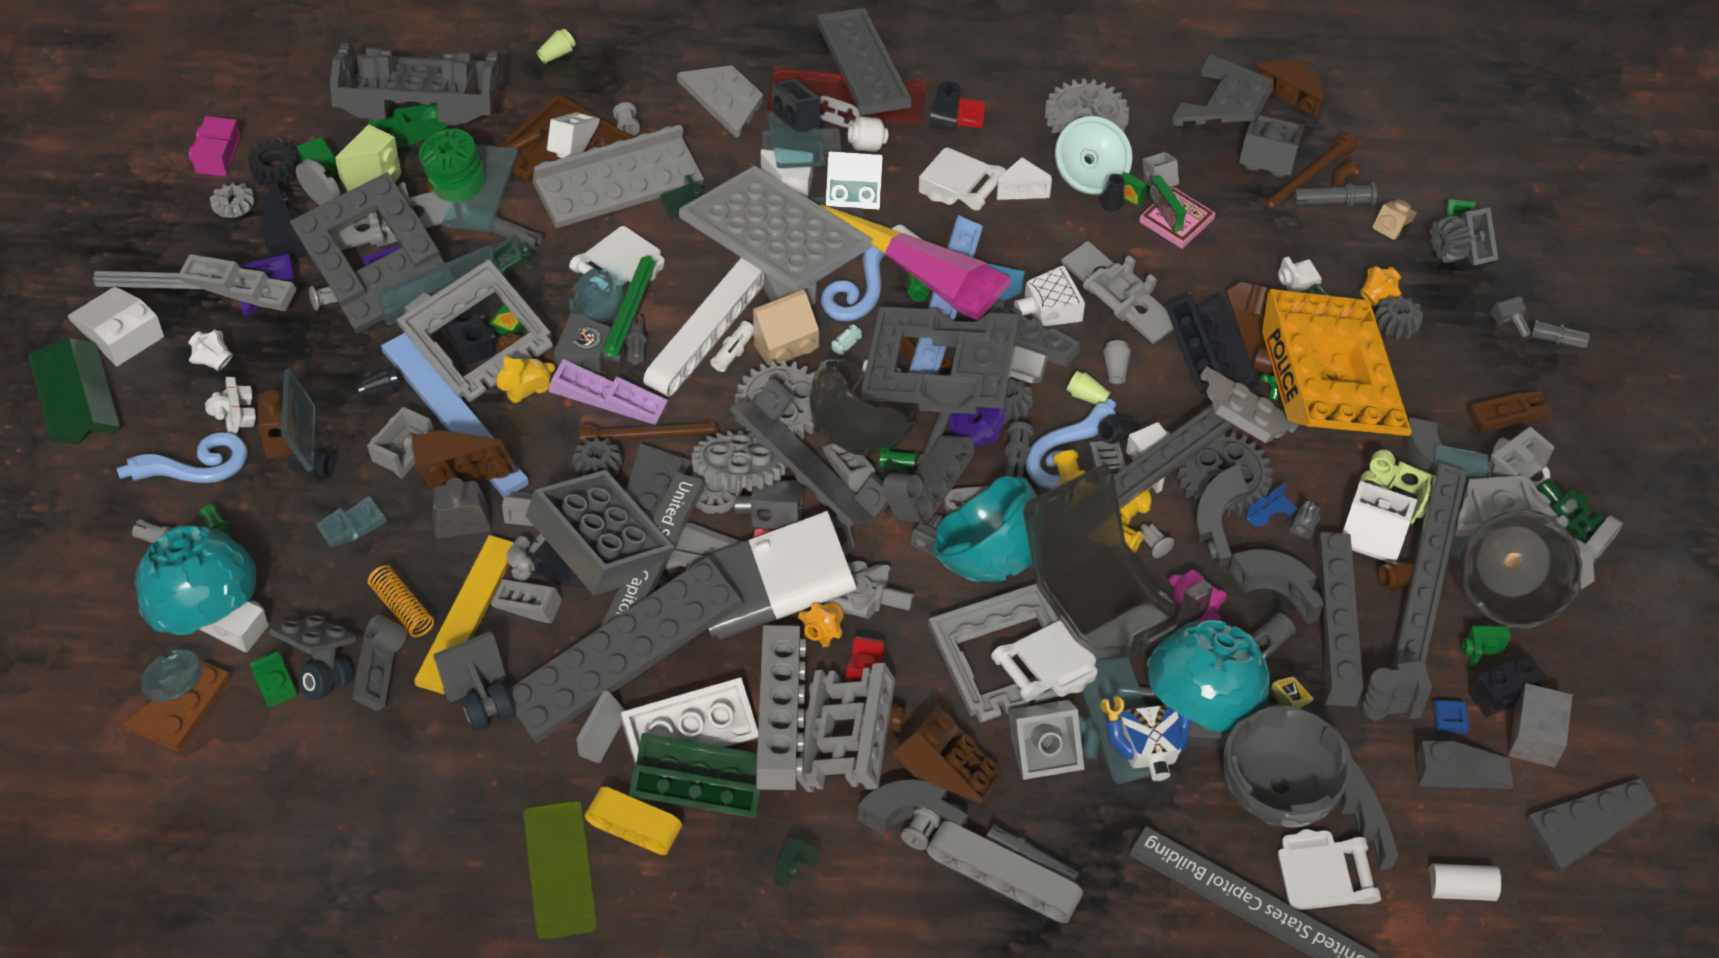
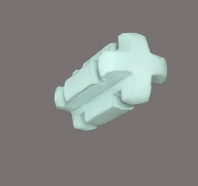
[831,325,862,355]

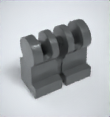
[1362,660,1432,721]

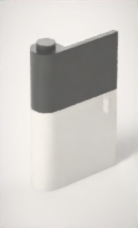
[692,511,857,641]

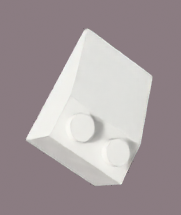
[68,287,164,367]

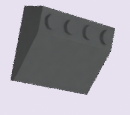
[526,470,675,596]

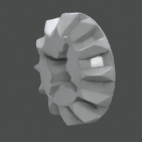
[210,181,255,218]

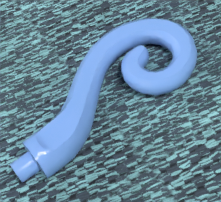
[821,246,885,322]
[1025,399,1116,489]
[116,432,248,483]

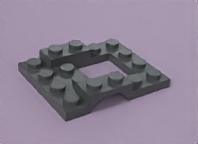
[290,172,455,333]
[861,307,1020,414]

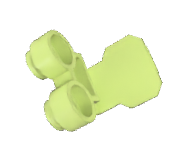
[1358,450,1432,524]

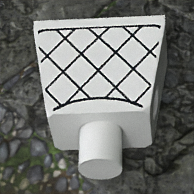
[1014,266,1085,327]

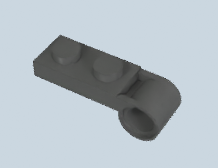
[352,614,407,711]

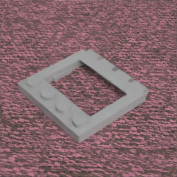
[397,259,553,402]
[928,582,1059,723]

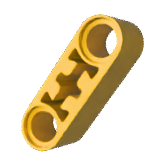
[584,787,682,855]

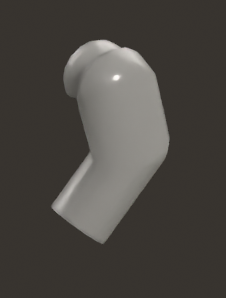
[506,536,532,572]

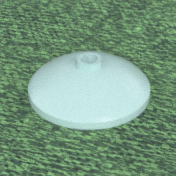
[1055,116,1132,195]

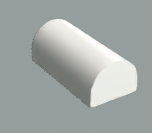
[1429,863,1501,901]

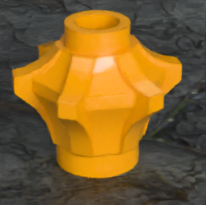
[1359,266,1402,307]
[798,602,844,647]

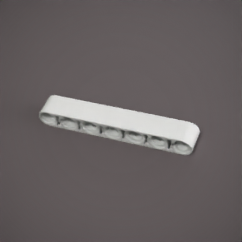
[643,258,764,397]

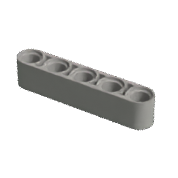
[926,821,1083,923]

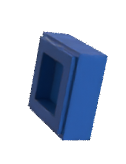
[1432,700,1469,734]

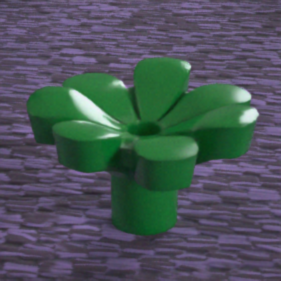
[1261,373,1280,400]

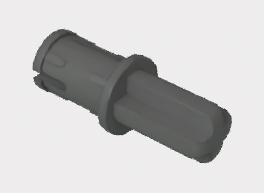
[624,315,647,366]
[1532,320,1590,349]

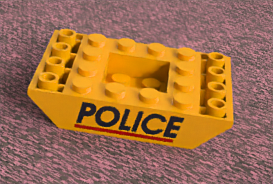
[1262,289,1412,436]

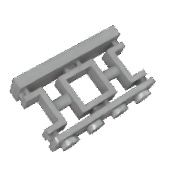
[796,663,895,792]

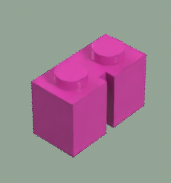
[189,116,241,176]

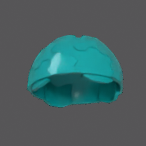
[933,476,1045,583]
[135,525,257,635]
[1148,620,1270,732]

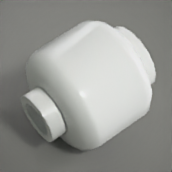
[848,116,888,152]

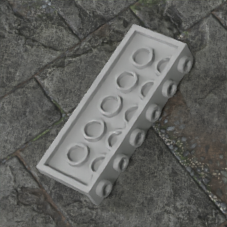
[532,125,704,228]

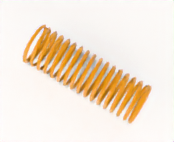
[368,565,434,637]

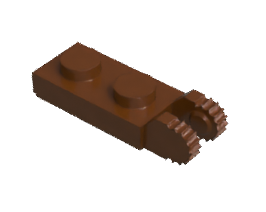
[1468,390,1552,433]

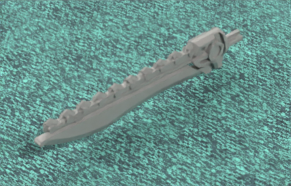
[665,523,914,619]

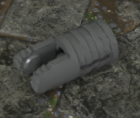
[1251,612,1296,659]

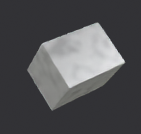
[1508,683,1573,767]

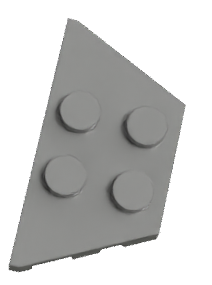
[677,65,763,138]
[1200,366,1299,443]
[1454,475,1568,536]

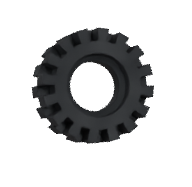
[248,139,299,188]

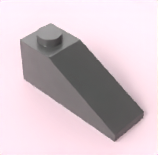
[1415,741,1514,789]

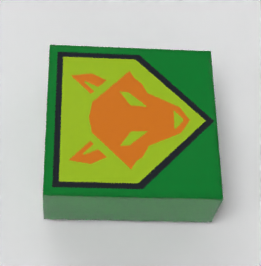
[1122,172,1147,207]
[489,305,524,336]

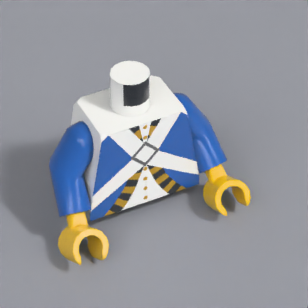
[1100,696,1192,781]

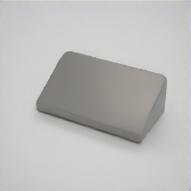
[576,690,625,763]

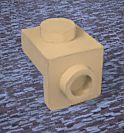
[1373,199,1417,240]

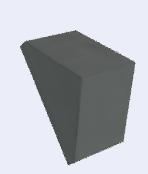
[1461,207,1499,265]

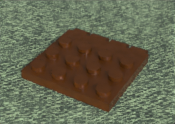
[496,94,634,185]

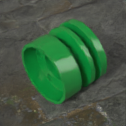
[419,129,487,202]

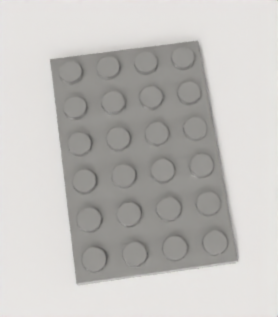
[679,166,873,292]

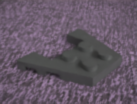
[1172,55,1274,126]

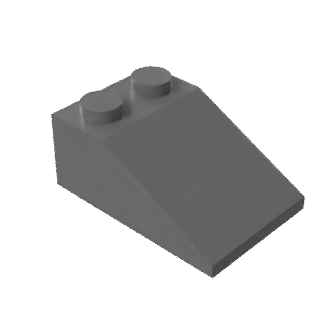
[1239,114,1305,177]

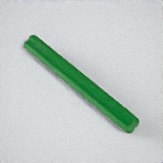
[603,255,656,358]

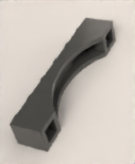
[1314,532,1363,707]

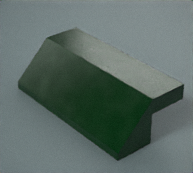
[28,338,120,445]
[629,733,761,818]

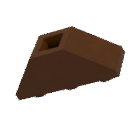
[1255,59,1325,118]

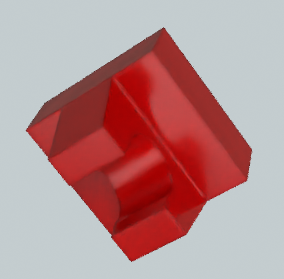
[956,97,986,128]

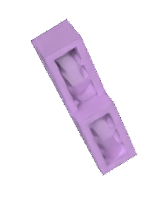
[548,359,668,425]

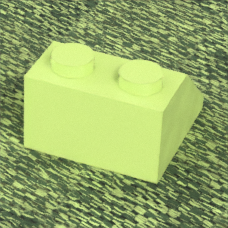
[335,124,402,194]

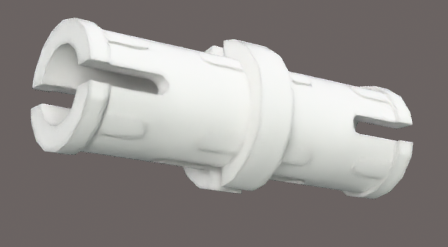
[710,321,754,372]

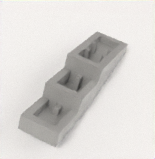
[178,254,297,311]

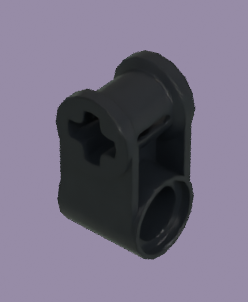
[929,81,961,131]

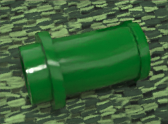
[908,272,929,301]
[879,448,915,471]
[199,505,231,536]

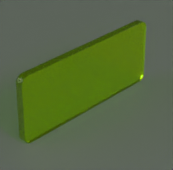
[524,801,597,939]

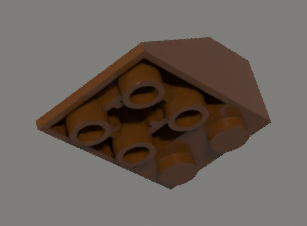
[411,430,519,493]
[892,705,1003,804]

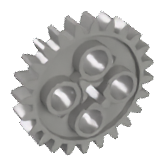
[1045,78,1129,135]
[735,360,828,440]
[692,431,787,492]

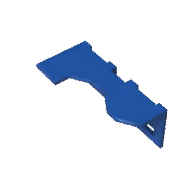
[1246,483,1298,527]

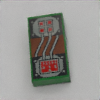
[1148,175,1186,233]

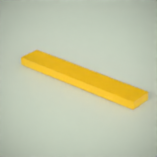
[414,535,514,694]

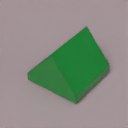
[1444,199,1476,219]

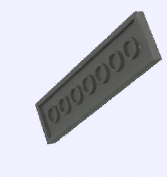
[507,557,743,744]

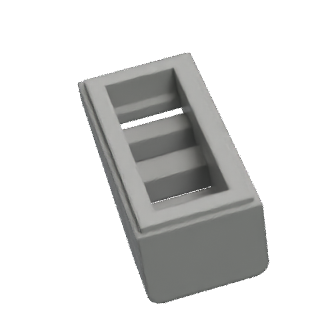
[823,438,875,493]
[1089,441,1126,485]
[491,579,562,623]

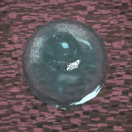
[569,268,625,324]

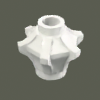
[188,330,233,371]

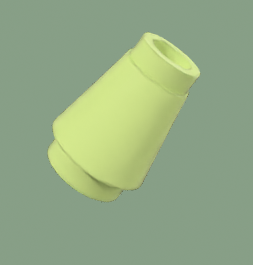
[536,29,576,64]
[1066,370,1111,404]

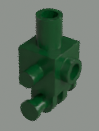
[1536,478,1605,543]

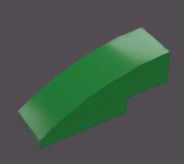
[368,103,449,149]

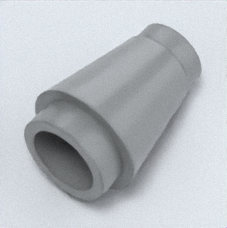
[1103,340,1131,384]

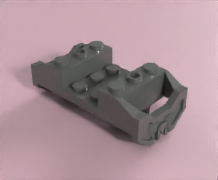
[330,43,503,125]

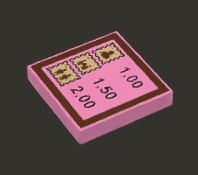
[1140,186,1215,249]

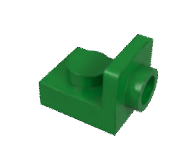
[1462,626,1510,667]
[250,652,298,708]

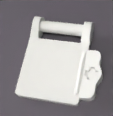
[918,147,1007,210]
[569,226,665,296]
[991,620,1097,701]
[1278,829,1381,910]

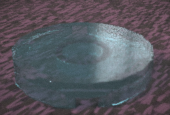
[140,650,203,702]

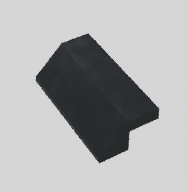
[1165,294,1260,395]

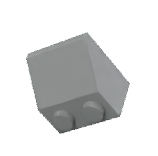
[1008,700,1084,780]

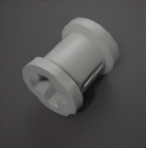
[613,102,640,136]
[901,807,941,850]

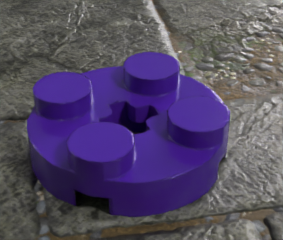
[950,406,1006,447]

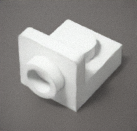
[1278,257,1322,292]

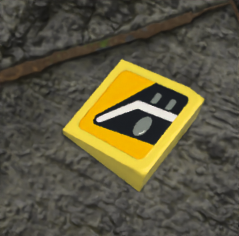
[1269,676,1314,709]

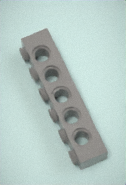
[757,625,806,790]

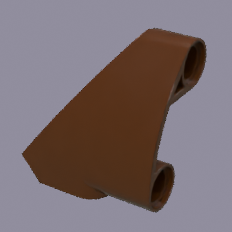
[1227,281,1275,376]

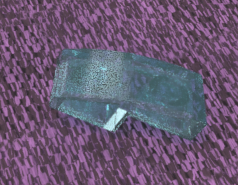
[316,496,387,547]

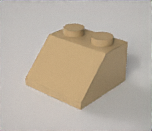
[753,289,819,368]

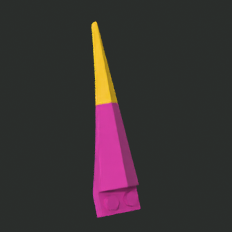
[820,205,1011,320]

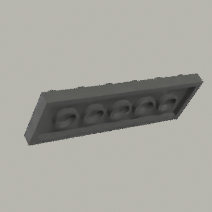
[817,8,912,115]

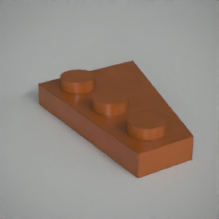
[123,661,231,753]

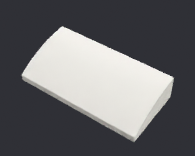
[620,678,758,764]

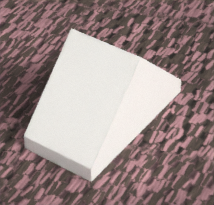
[996,158,1052,200]

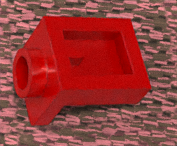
[846,636,885,681]

